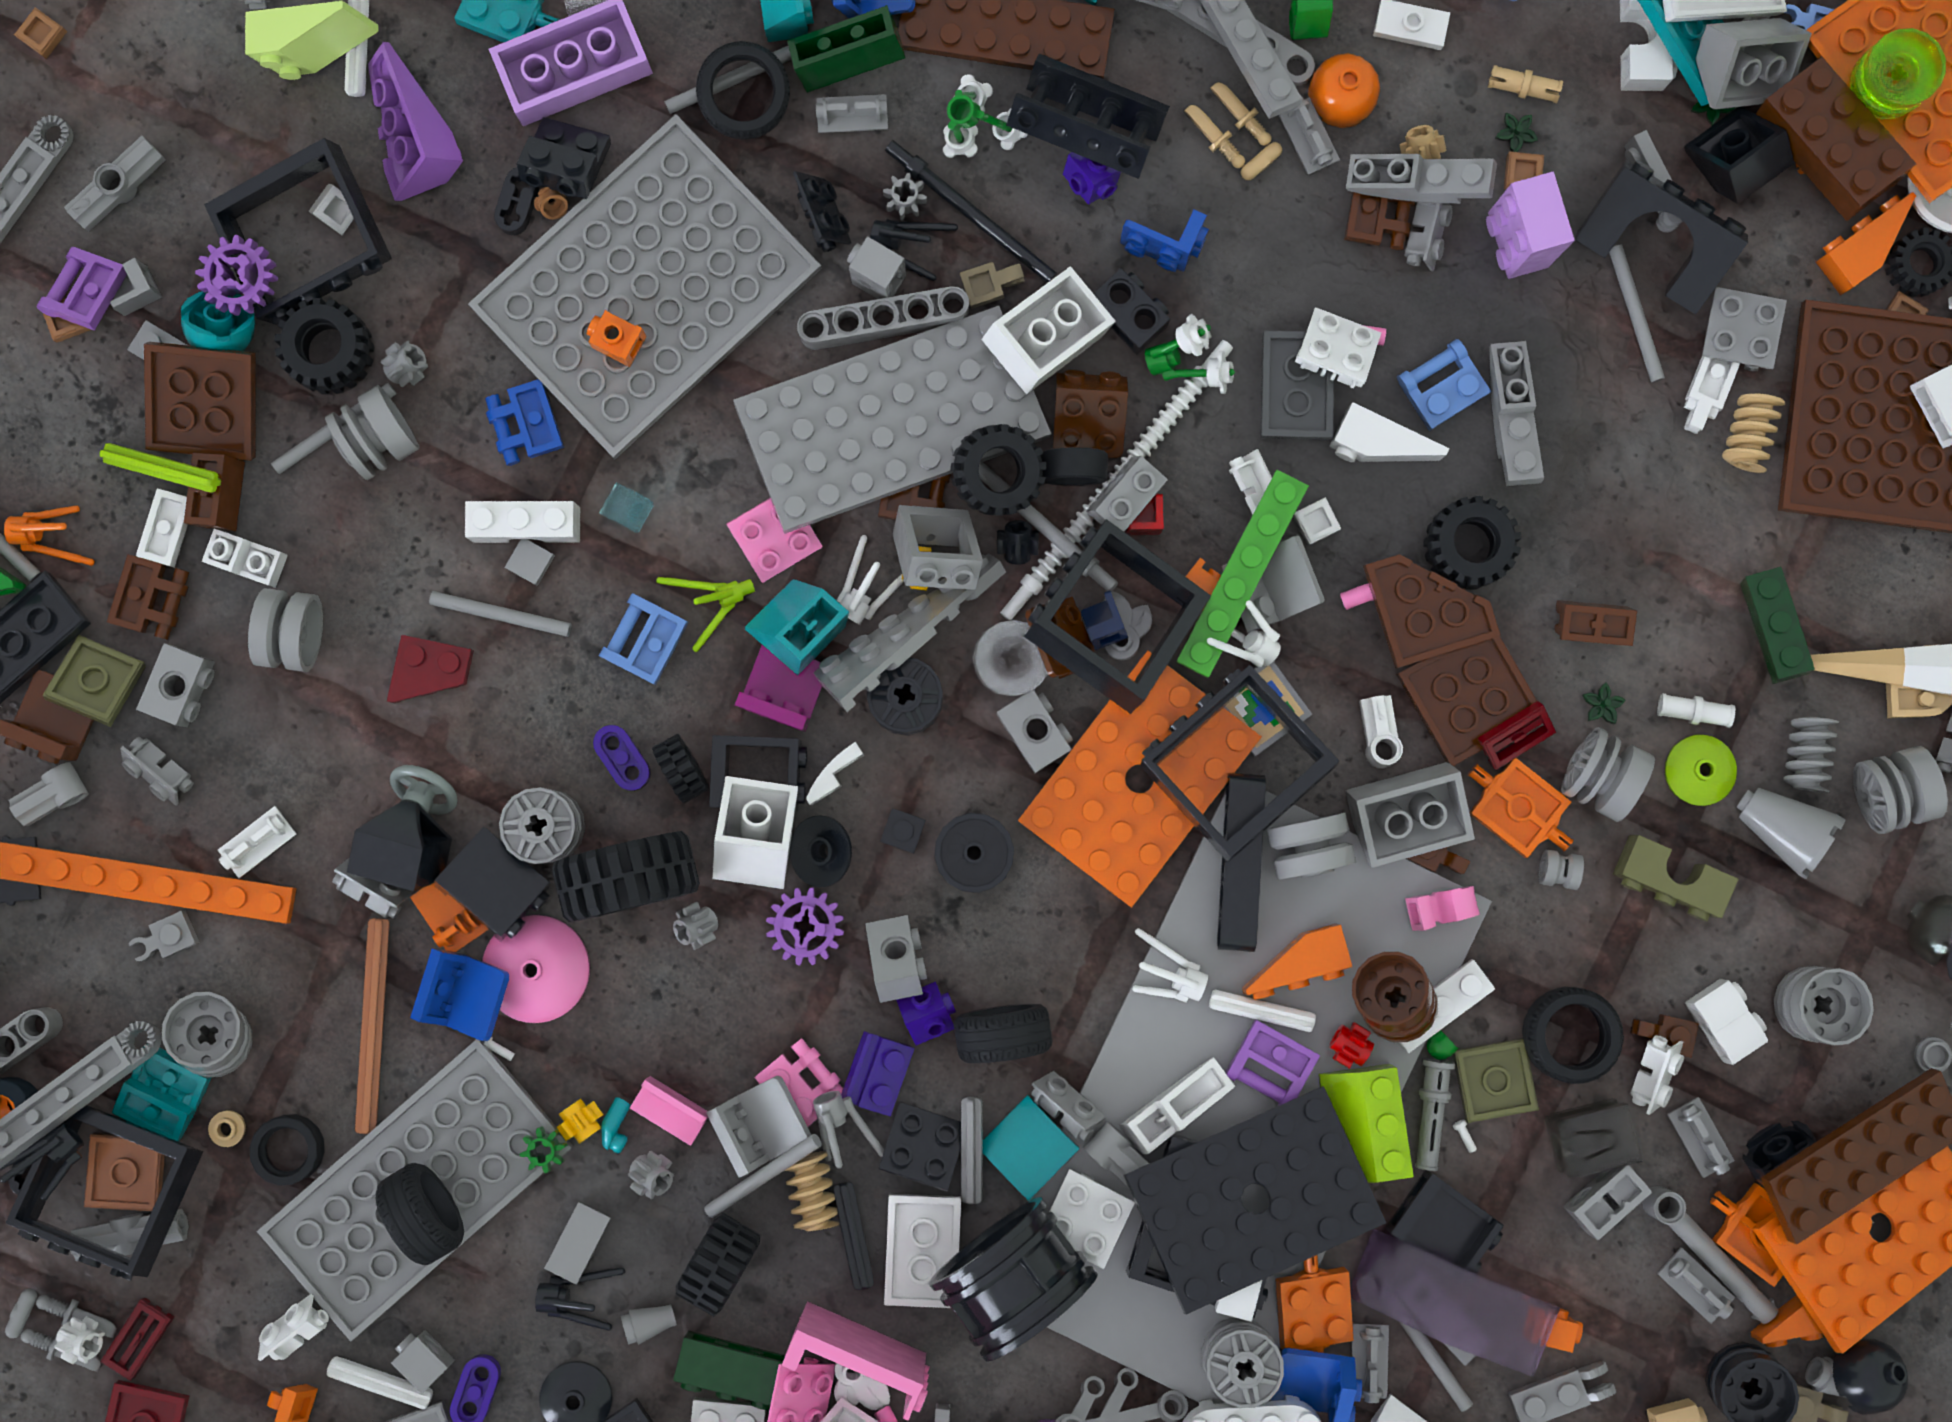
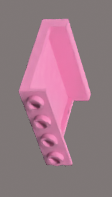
[782,1301,930,1421]

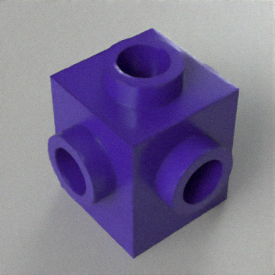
[1062,152,1121,205]
[896,981,956,1046]

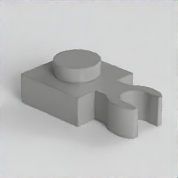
[129,910,200,961]

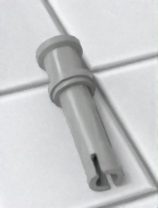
[1415,1058,1455,1171]

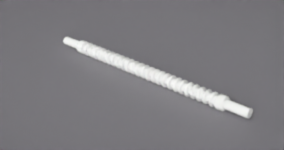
[1000,340,1233,622]

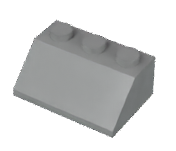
[1696,18,1812,109]
[1345,762,1475,868]

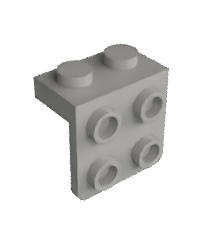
[706,1076,811,1178]

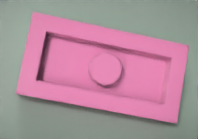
[630,1076,708,1146]

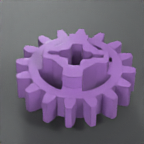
[195,235,278,316]
[766,888,844,965]

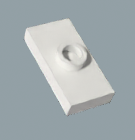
[1373,0,1450,50]

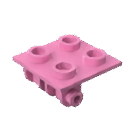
[726,498,823,583]
[767,1357,835,1422]

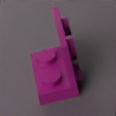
[735,645,823,732]

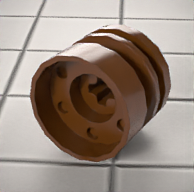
[1352,952,1438,1042]

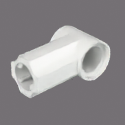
[1359,695,1403,769]

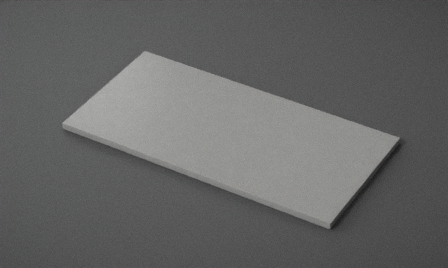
[1027,790,1492,1404]

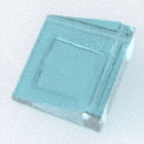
[599,483,654,533]

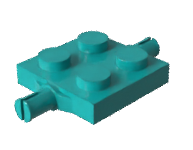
[454,0,560,43]

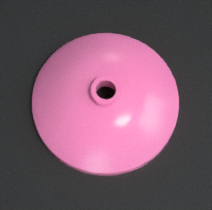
[482,915,590,1023]

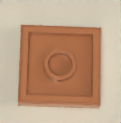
[84,1133,165,1211]

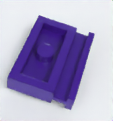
[841,1031,915,1116]

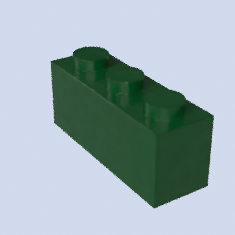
[787,5,906,93]
[1740,566,1815,684]
[673,1330,785,1410]

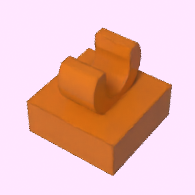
[267,1384,318,1422]

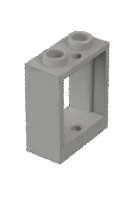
[893,505,983,590]

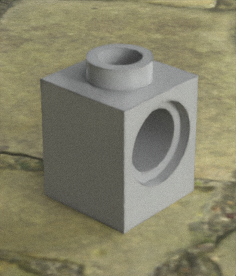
[391,1330,455,1394]

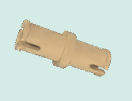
[1488,65,1563,103]

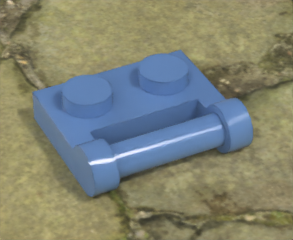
[1397,339,1491,431]
[599,593,689,685]

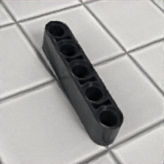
[1217,773,1266,952]

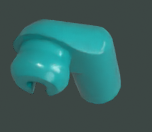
[601,1097,631,1153]

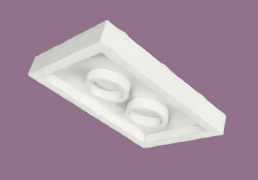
[884,1193,961,1308]

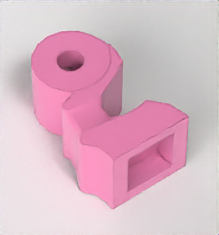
[1405,886,1480,931]

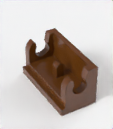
[184,453,245,532]
[1554,600,1637,646]

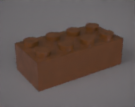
[1756,57,1916,221]

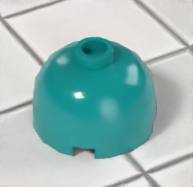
[181,291,255,351]

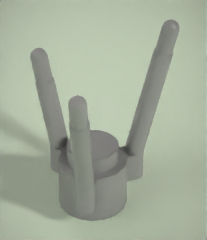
[813,1091,884,1169]

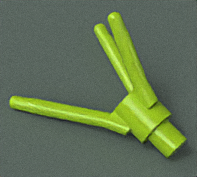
[656,577,755,652]

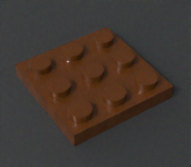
[144,342,256,461]
[1396,636,1537,766]

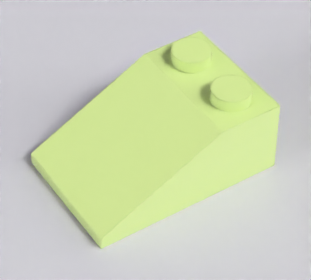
[245,1,378,80]

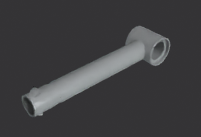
[1642,1186,1778,1324]

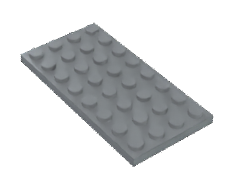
[733,306,1051,534]
[257,1039,573,1342]

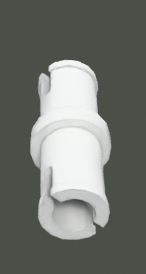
[1657,693,1735,728]

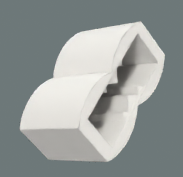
[1685,979,1768,1065]

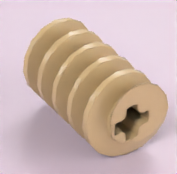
[1722,393,1785,473]
[785,1151,840,1231]

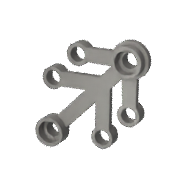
[1054,1368,1188,1422]

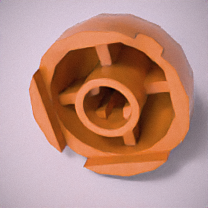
[1308,53,1380,128]

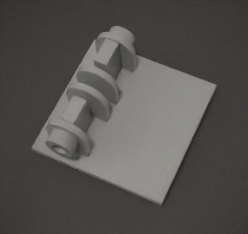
[1702,287,1787,371]

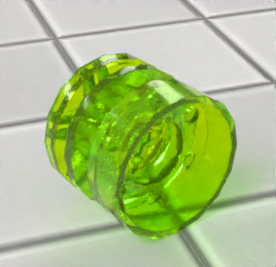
[1850,28,1946,119]

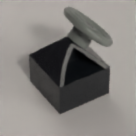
[347,765,458,891]

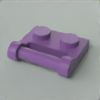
[36,247,127,331]
[1225,1019,1320,1106]

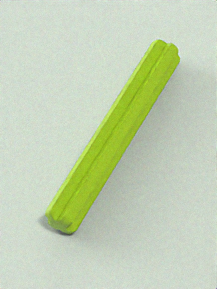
[99,443,221,493]

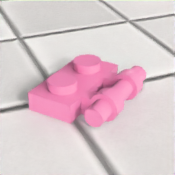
[754,1038,843,1127]

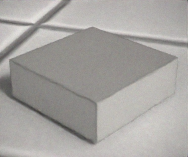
[504,539,555,586]

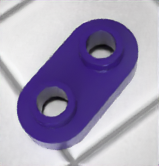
[593,725,651,791]
[450,1354,501,1422]

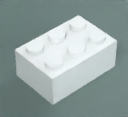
[981,266,1116,395]

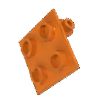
[410,883,489,952]

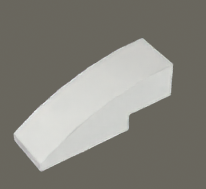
[1119,1057,1235,1155]

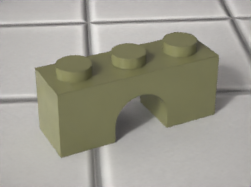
[1613,835,1739,922]

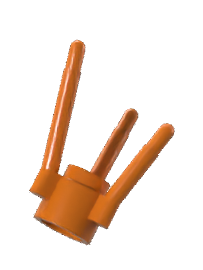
[4,506,95,566]

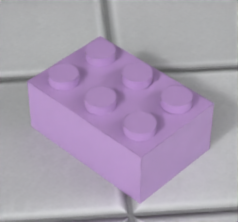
[1486,171,1575,279]

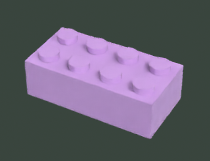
[489,0,653,126]

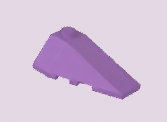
[368,42,463,201]

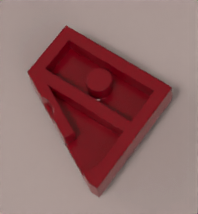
[386,635,474,704]

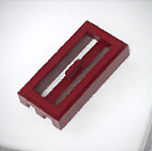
[1477,701,1556,770]
[100,1297,174,1381]

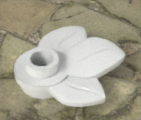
[834,1363,890,1410]

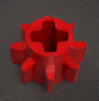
[1329,1022,1374,1069]

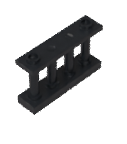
[1006,53,1170,179]

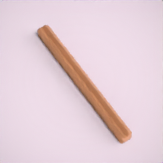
[355,918,390,1134]

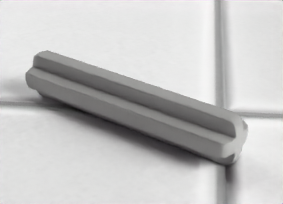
[961,1096,983,1204]

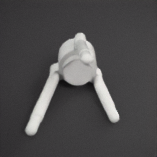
[836,535,904,625]
[1207,600,1281,668]
[1132,928,1208,1003]

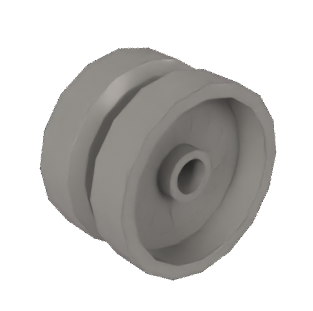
[248,588,323,672]
[1267,813,1357,879]

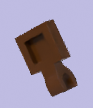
[1406,847,1470,875]
[1630,1014,1699,1058]

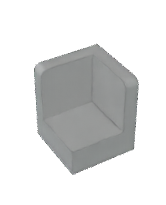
[110,258,162,316]

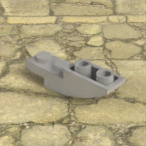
[1346,154,1497,204]
[1489,341,1544,486]

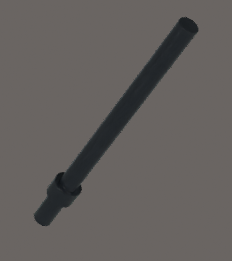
[885,140,1057,283]

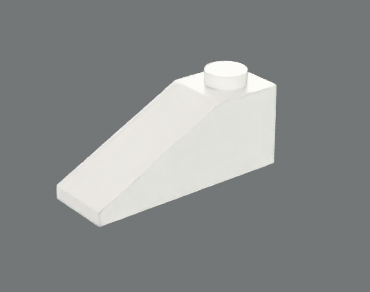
[1329,402,1449,462]

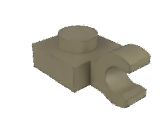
[960,262,1025,309]
[1791,1384,1849,1422]

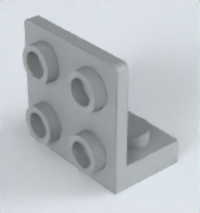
[1222,535,1325,633]

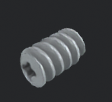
[1783,717,1839,793]

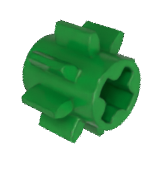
[519,1126,568,1174]

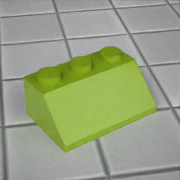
[1318,1064,1414,1183]

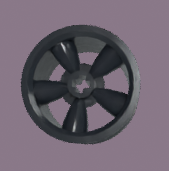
[929,1197,1098,1362]

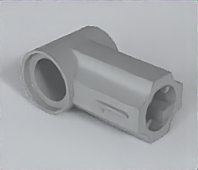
[8,762,89,826]
[1083,1121,1150,1186]

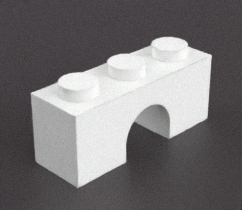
[1620,0,1678,91]
[465,501,580,543]

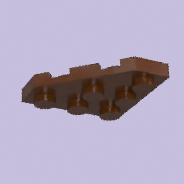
[1363,554,1501,669]

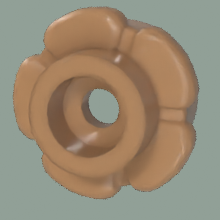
[534,187,569,220]

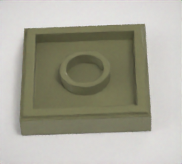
[42,635,146,727]
[1453,1038,1539,1123]

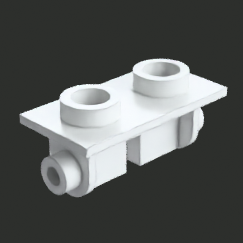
[1229,449,1272,514]
[218,806,297,878]
[1630,1035,1684,1115]
[258,1294,329,1361]

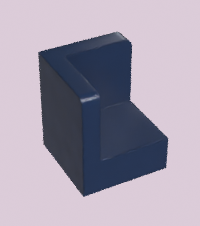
[1081,591,1129,651]

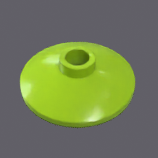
[1665,735,1737,806]

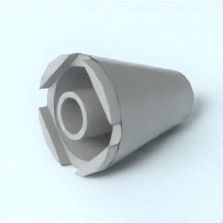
[1736,787,1846,879]

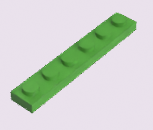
[1176,470,1309,678]

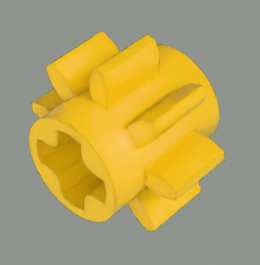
[556,1098,604,1144]

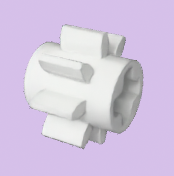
[54,1316,105,1364]

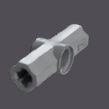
[64,135,166,232]
[70,1208,189,1261]

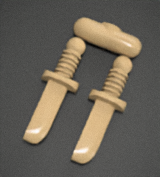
[1184,82,1282,180]

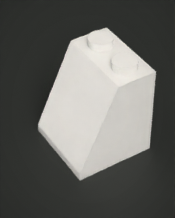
[712,776,798,889]

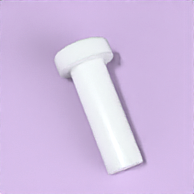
[484,1037,515,1061]
[1453,1119,1477,1153]

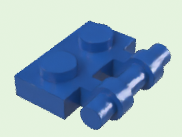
[485,379,564,466]

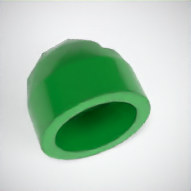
[1426,1030,1458,1060]

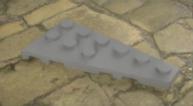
[813,553,1006,712]

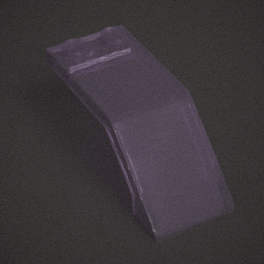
[1350,1229,1560,1377]

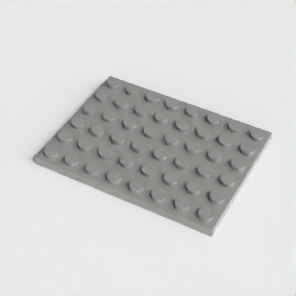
[468,114,822,460]

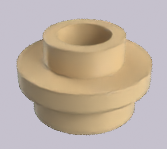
[208,1110,246,1147]

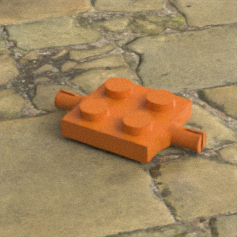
[1468,758,1573,858]
[1710,1183,1783,1287]
[1275,1255,1354,1353]

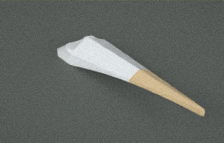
[1811,644,1952,696]

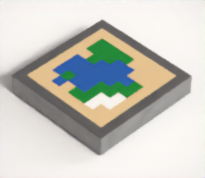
[1224,661,1313,757]

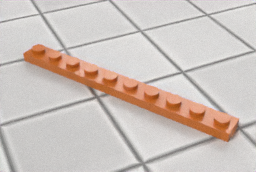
[0,842,297,924]

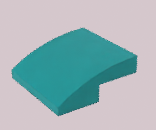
[112,1046,212,1141]
[983,1095,1079,1201]

